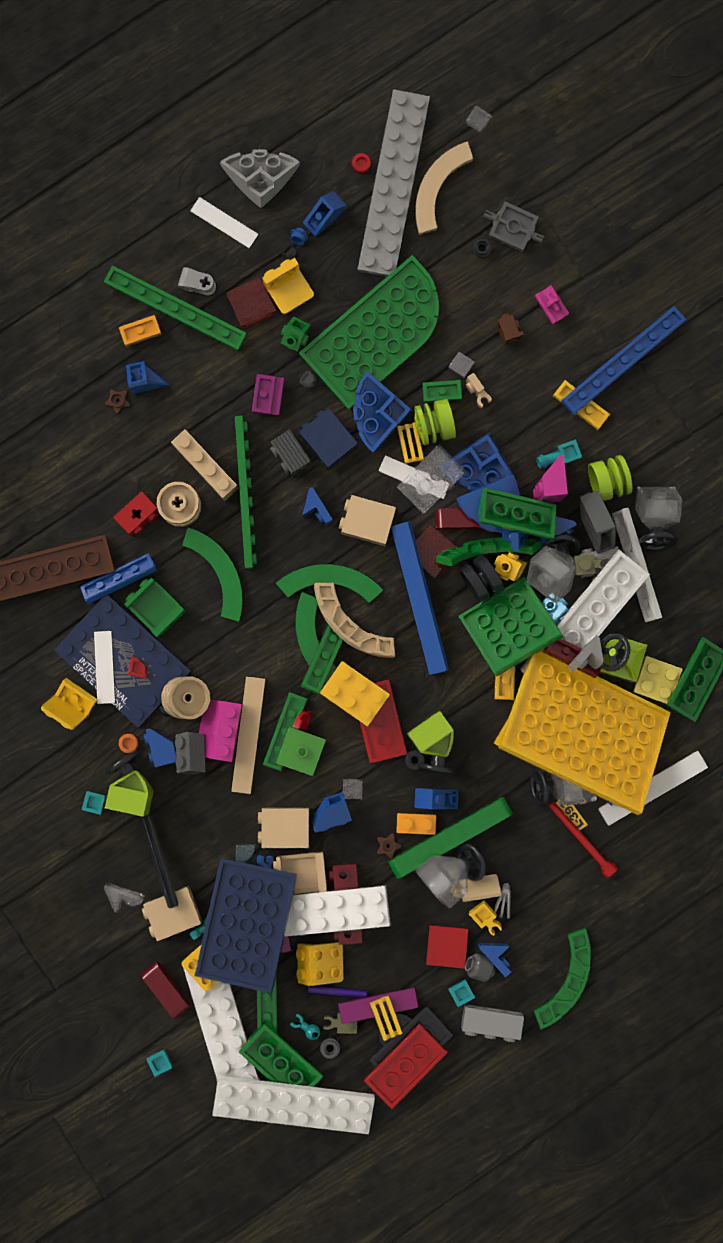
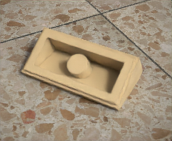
[459,874,501,902]

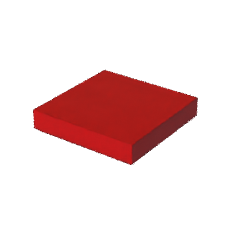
[426,925,468,968]

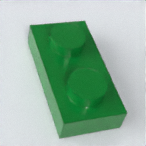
[422,380,462,403]

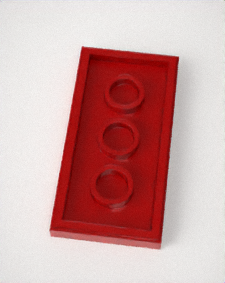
[360,680,407,763]
[364,1023,448,1109]

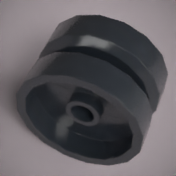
[458,554,504,604]

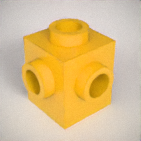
[494,552,527,581]

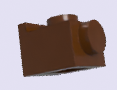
[496,313,524,345]

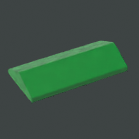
[478,487,556,540]
[667,637,723,722]
[239,1023,323,1087]

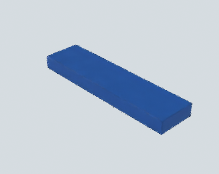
[80,553,157,604]

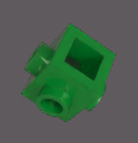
[281,317,310,352]

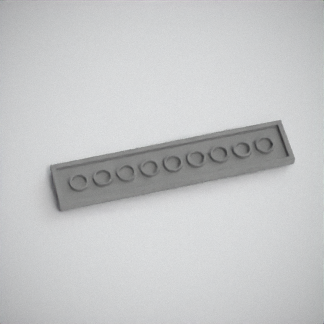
[358,89,430,277]

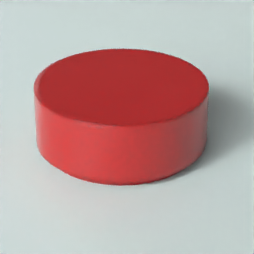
[352,153,371,174]

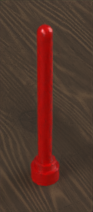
[549,802,618,878]

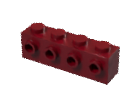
[329,862,362,945]

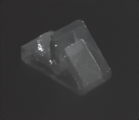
[104,883,145,913]

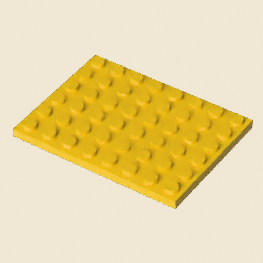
[499,649,671,815]

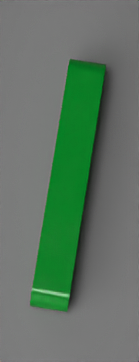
[388,796,513,879]

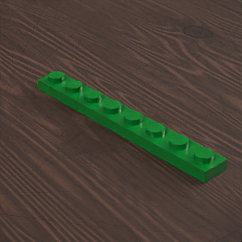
[104,265,247,351]
[235,416,257,570]

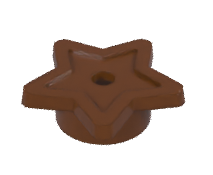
[105,389,130,413]
[377,833,401,859]

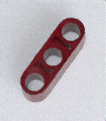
[435,508,482,530]
[141,962,191,1019]

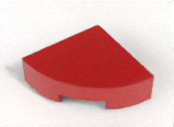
[127,656,148,679]
[293,711,312,731]

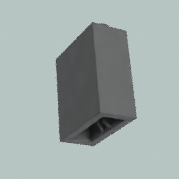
[580,491,615,554]

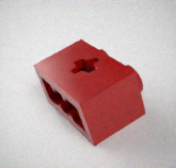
[113,491,159,536]

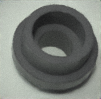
[320,1038,340,1059]

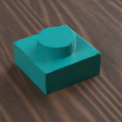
[557,439,582,464]
[82,791,106,815]
[448,980,475,1007]
[146,1049,173,1077]

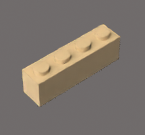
[171,430,239,501]

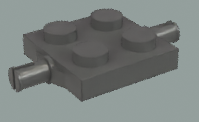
[483,202,544,252]

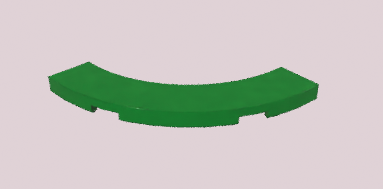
[182,527,243,622]
[436,537,542,566]
[276,565,383,603]
[296,592,337,683]
[533,928,591,1029]

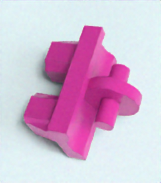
[534,285,569,325]

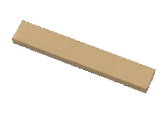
[231,677,266,794]

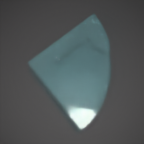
[236,844,256,863]

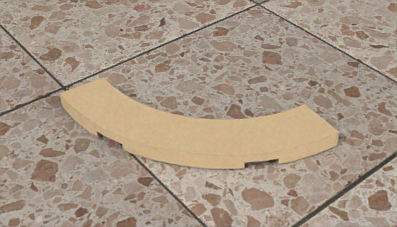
[416,141,473,235]
[314,583,395,658]

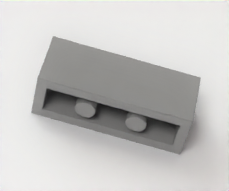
[461,1004,524,1042]

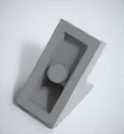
[568,635,603,672]

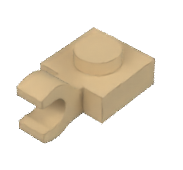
[466,373,492,408]

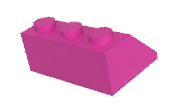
[533,455,568,503]
[199,699,243,762]

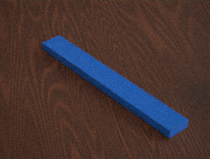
[561,306,687,416]
[391,521,449,675]

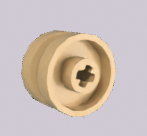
[157,482,201,527]
[161,677,210,719]

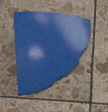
[353,372,412,453]
[439,433,518,491]
[456,475,520,533]

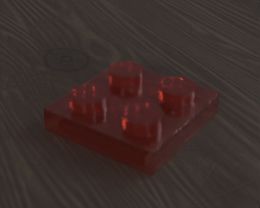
[226,277,276,328]
[416,525,458,578]

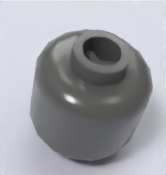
[465,954,495,982]

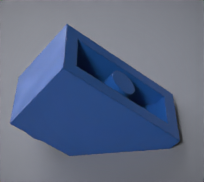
[303,192,346,236]

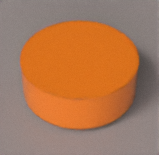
[119,734,139,753]

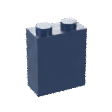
[299,408,358,470]

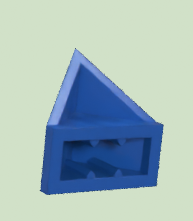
[126,361,169,394]

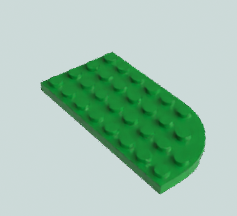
[299,255,439,410]

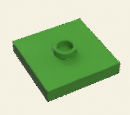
[276,727,326,776]

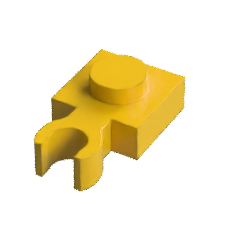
[469,900,502,936]

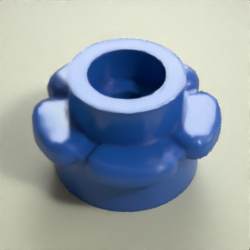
[290,228,308,246]

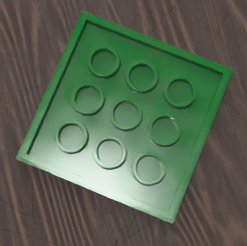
[459,577,563,677]

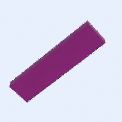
[338,987,418,1024]

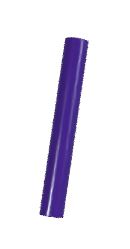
[308,985,367,998]

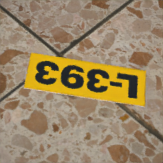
[556,795,588,830]

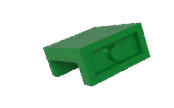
[124,578,186,638]

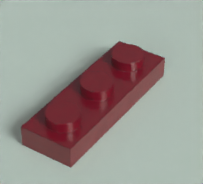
[544,639,601,678]

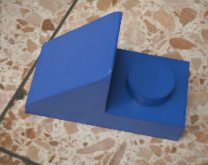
[303,487,333,526]
[502,528,530,551]
[478,943,511,977]

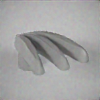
[493,883,511,919]

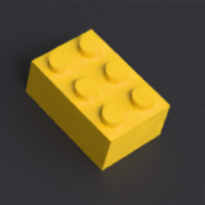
[320,661,390,727]

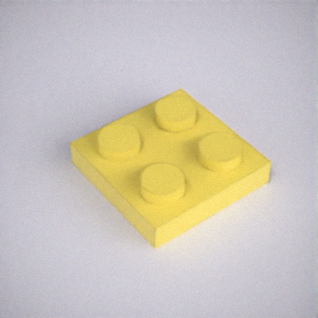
[633,656,683,704]

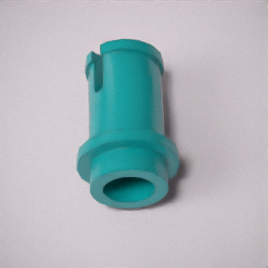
[536,451,561,469]

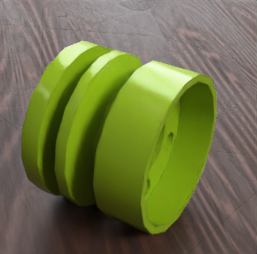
[414,399,456,445]
[588,455,632,501]

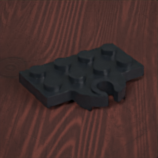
[369,1005,453,1067]

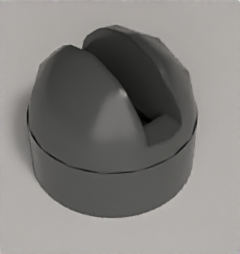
[299,371,316,388]

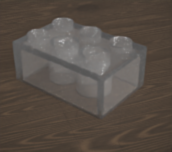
[397,445,467,514]

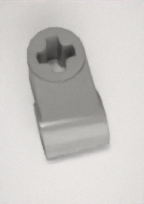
[178,267,216,296]

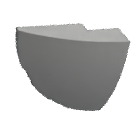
[220,149,300,208]

